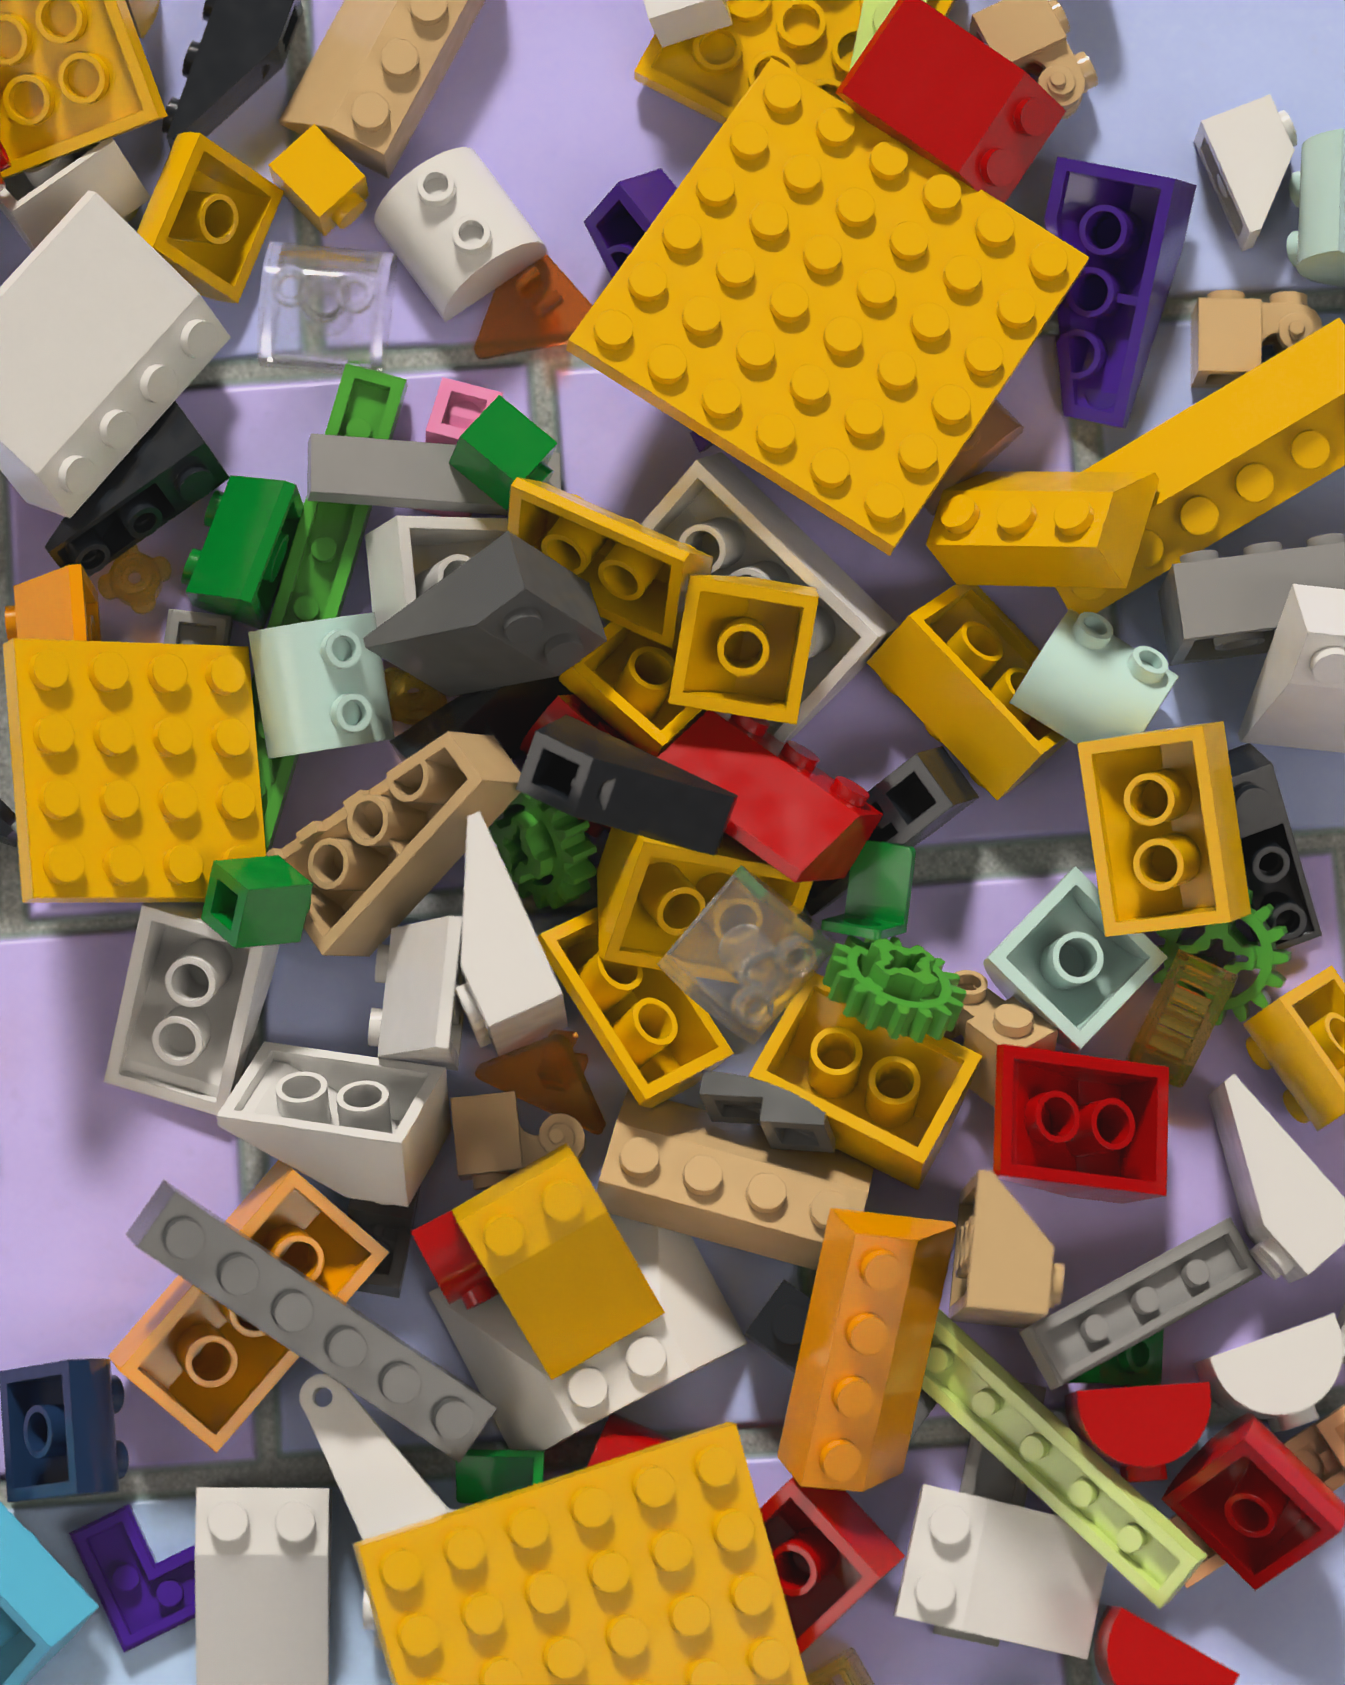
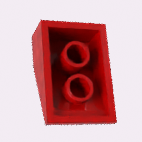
[835,0,1066,204]
[993,1044,1169,1204]
[760,1477,906,1655]

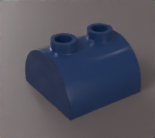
[0,1358,129,1503]

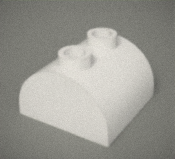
[374,147,548,322]
[1194,1313,1343,1433]

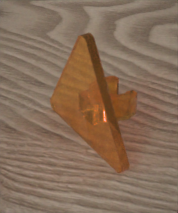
[474,254,593,360]
[475,1029,606,1135]

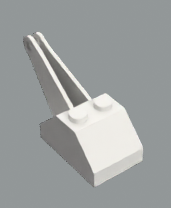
[299,1374,455,1653]

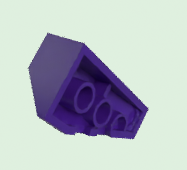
[1044,156,1197,429]

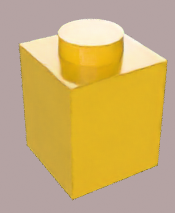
[268,124,370,236]

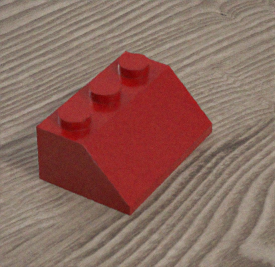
[658,710,884,883]

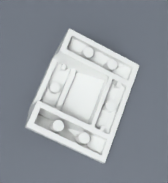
[428,1213,748,1452]

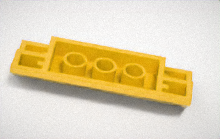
[1055,318,1345,614]

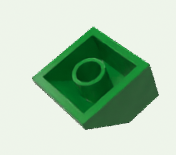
[181,475,304,630]

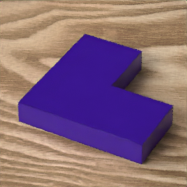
[69,1504,196,1653]

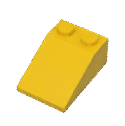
[452,1143,665,1381]

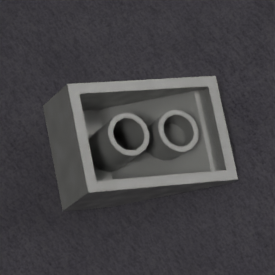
[363,531,607,697]

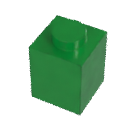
[449,395,558,511]
[201,855,313,949]

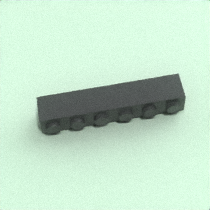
[126,1180,497,1463]

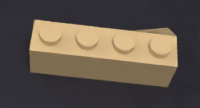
[266,731,521,957]

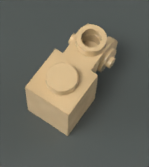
[969,0,1098,120]
[1191,290,1323,388]
[944,970,1058,1108]
[450,1091,586,1190]

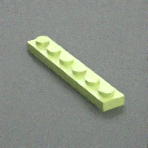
[921,1309,1207,1609]

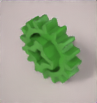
[488,771,597,910]
[1152,889,1292,1025]
[822,935,966,1043]

